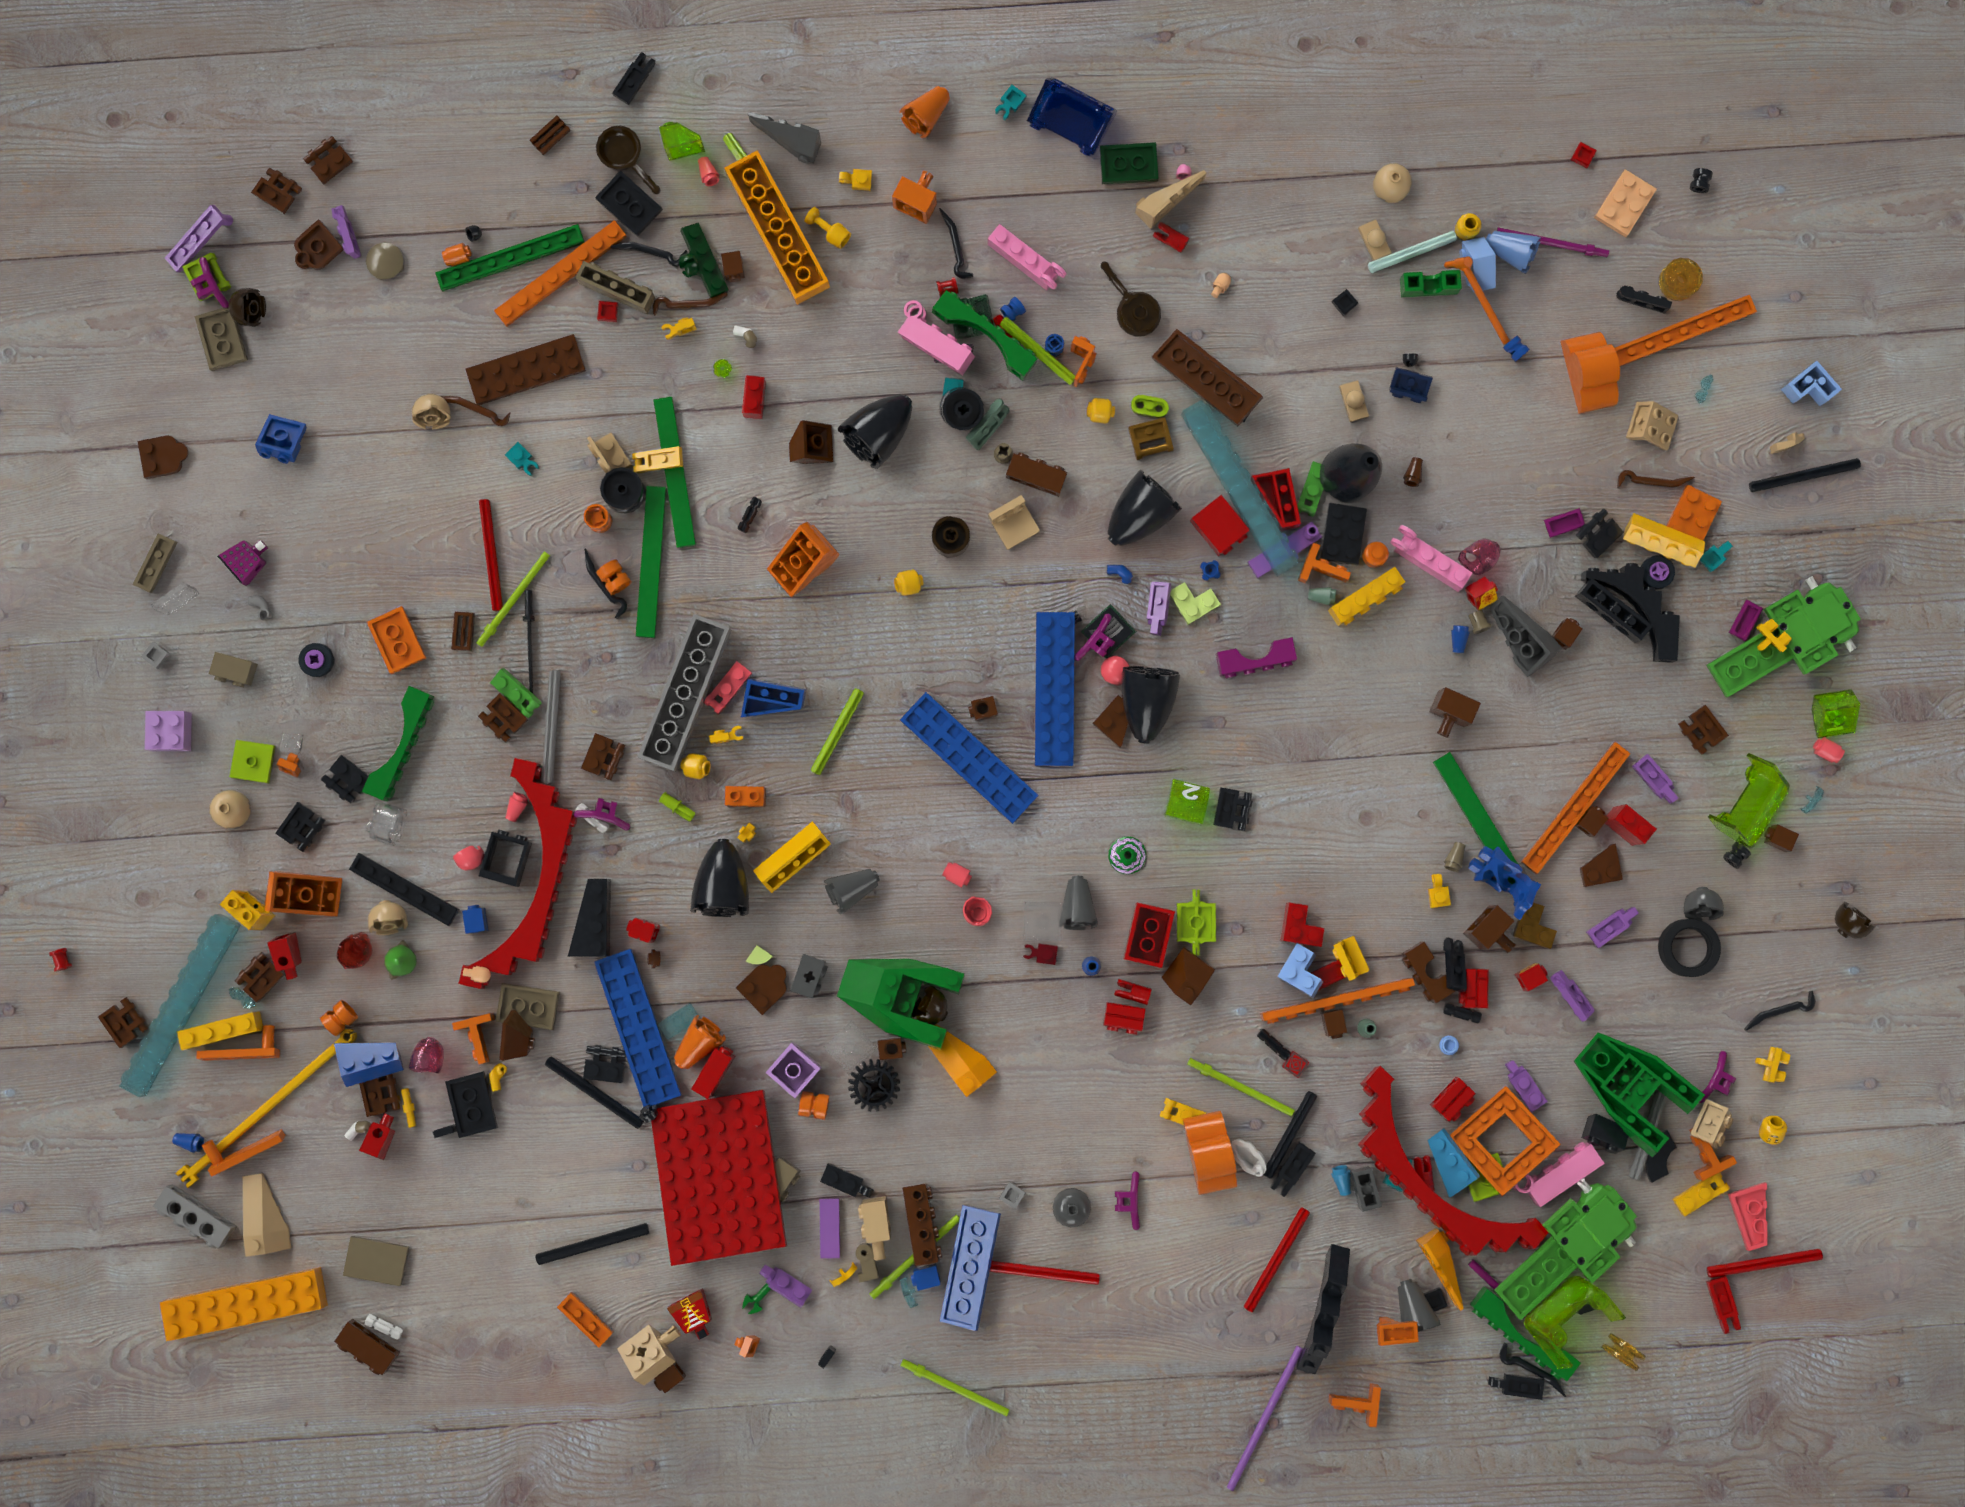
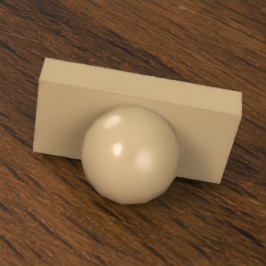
[1358,220,1391,261]
[1339,380,1369,422]

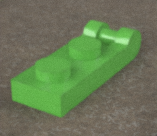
[1297,461,1324,517]
[490,668,542,718]

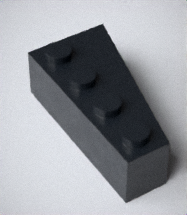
[567,879,611,957]

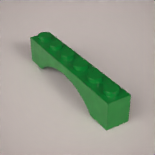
[932,290,1038,381]
[362,686,434,802]
[1469,1286,1581,1381]

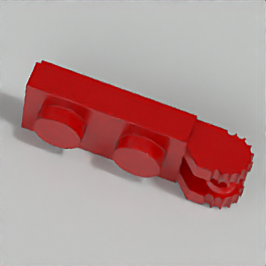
[1706,1276,1741,1334]

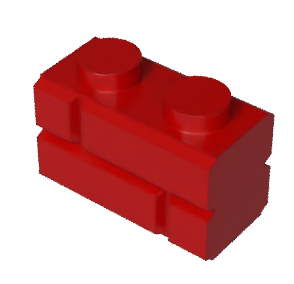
[742,375,766,419]
[626,918,660,943]
[1458,969,1489,1008]
[1103,1002,1146,1035]
[1430,1077,1476,1122]

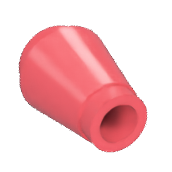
[698,157,719,186]
[505,792,528,822]

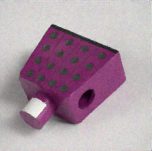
[217,540,268,586]

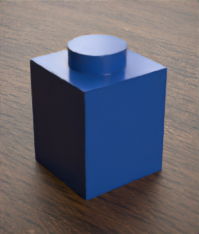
[462,905,489,934]
[911,1263,941,1291]

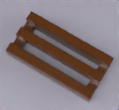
[530,115,571,155]
[451,612,475,651]

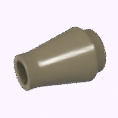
[1444,842,1466,872]

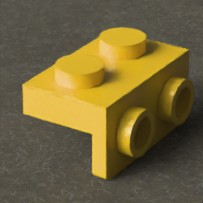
[1333,936,1369,981]

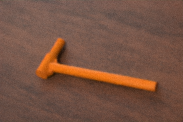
[1444,256,1510,345]

